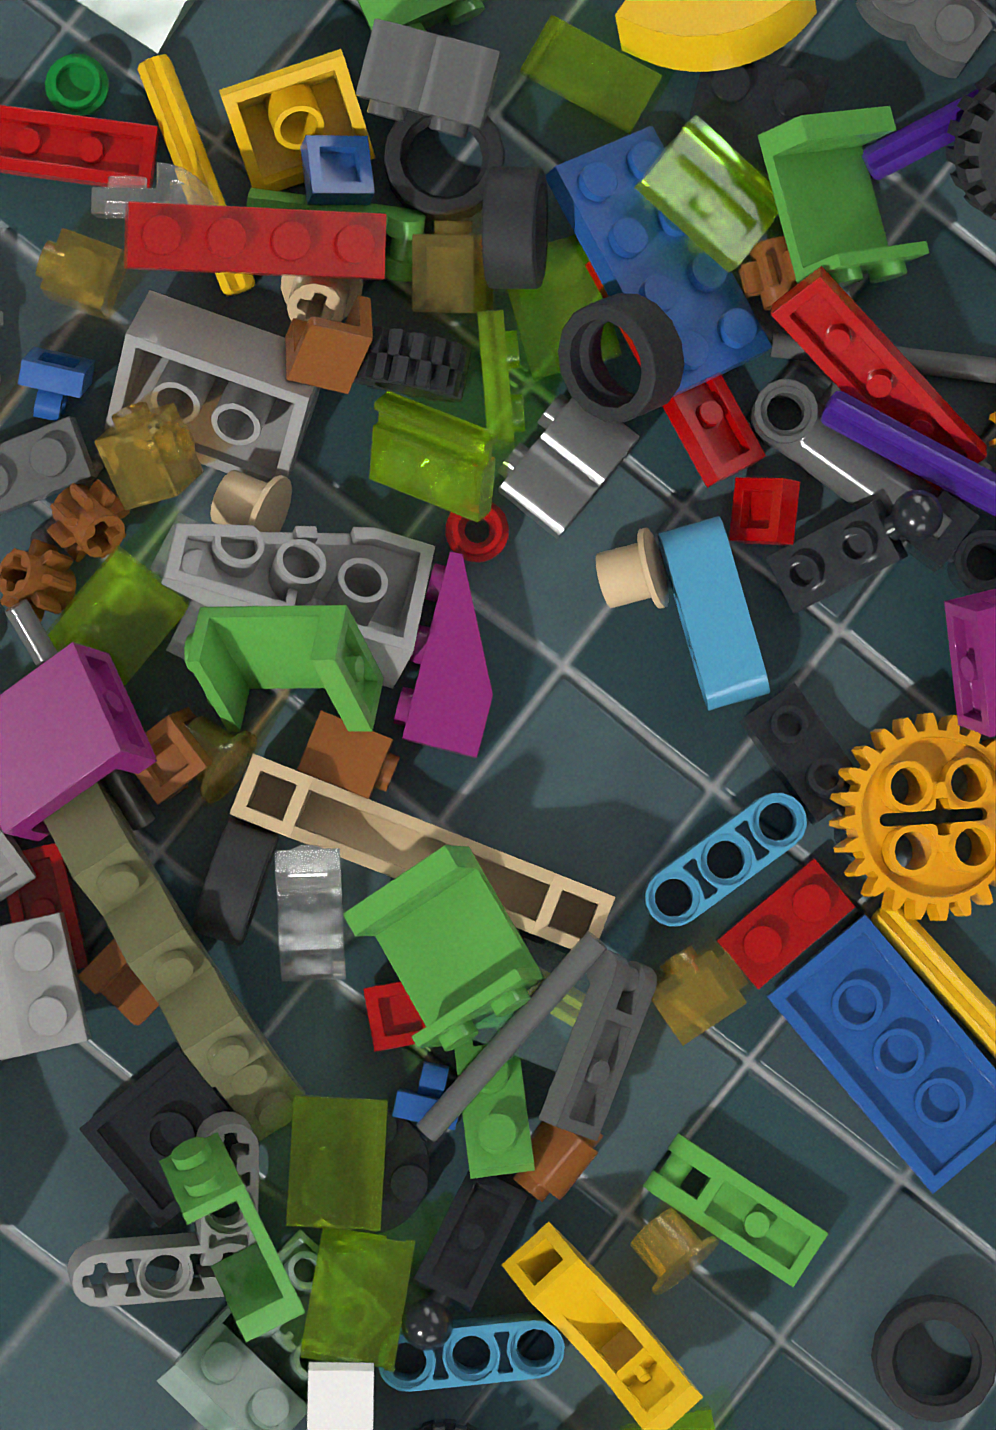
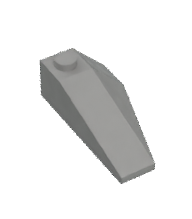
[161,524,435,689]

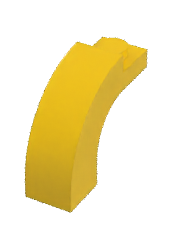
[615,0,817,72]
[502,1222,703,1430]

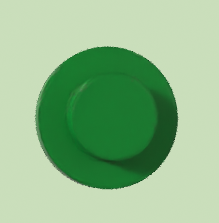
[45,54,109,117]

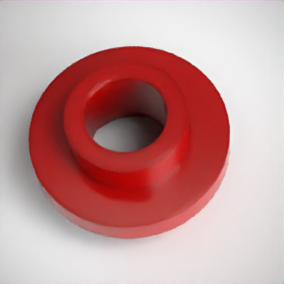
[445,499,509,563]

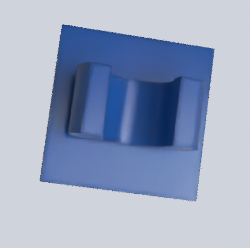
[300,135,375,205]
[18,346,96,421]
[392,1061,458,1131]

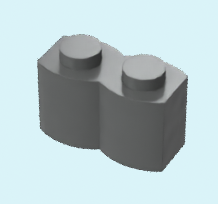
[856,0,993,79]
[355,18,503,138]
[497,393,640,540]

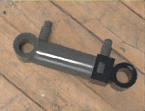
[750,379,996,595]

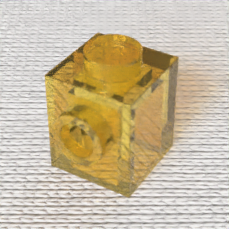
[412,220,493,313]
[36,228,127,320]
[94,402,204,510]
[651,945,749,1046]

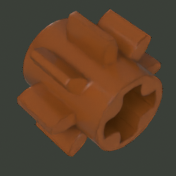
[738,236,797,310]
[47,479,130,562]
[0,539,76,622]

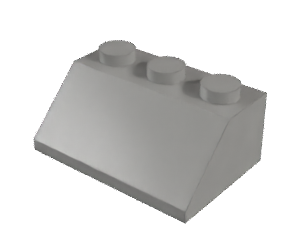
[104,290,320,483]

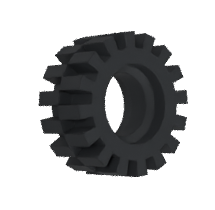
[354,326,472,403]

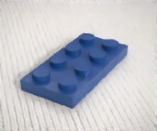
[545,126,773,398]
[766,914,996,1194]

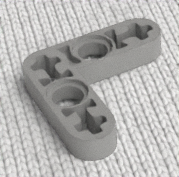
[67,1111,259,1307]

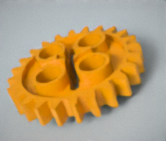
[829,713,996,921]

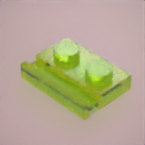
[634,115,778,273]
[506,235,621,381]
[477,310,525,451]
[369,390,498,523]
[46,545,191,686]
[286,1094,388,1231]
[301,1226,415,1372]

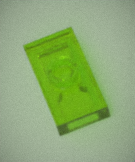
[520,14,662,134]

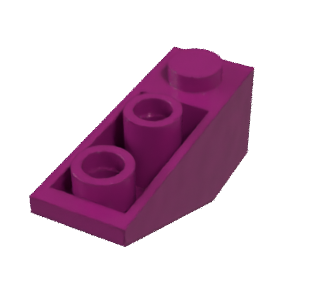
[394,551,493,759]

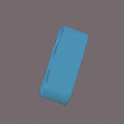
[658,516,770,711]
[643,793,807,927]
[378,1312,565,1392]

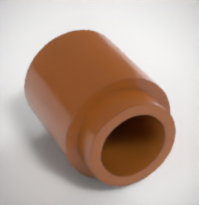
[513,1121,604,1202]

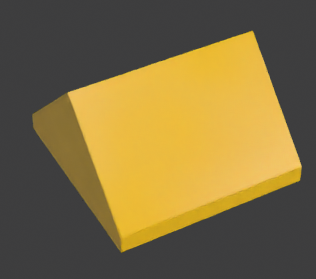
[219,49,375,191]

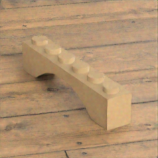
[229,754,615,949]

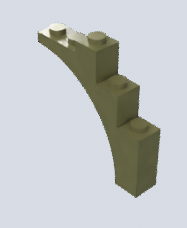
[44,779,313,1142]

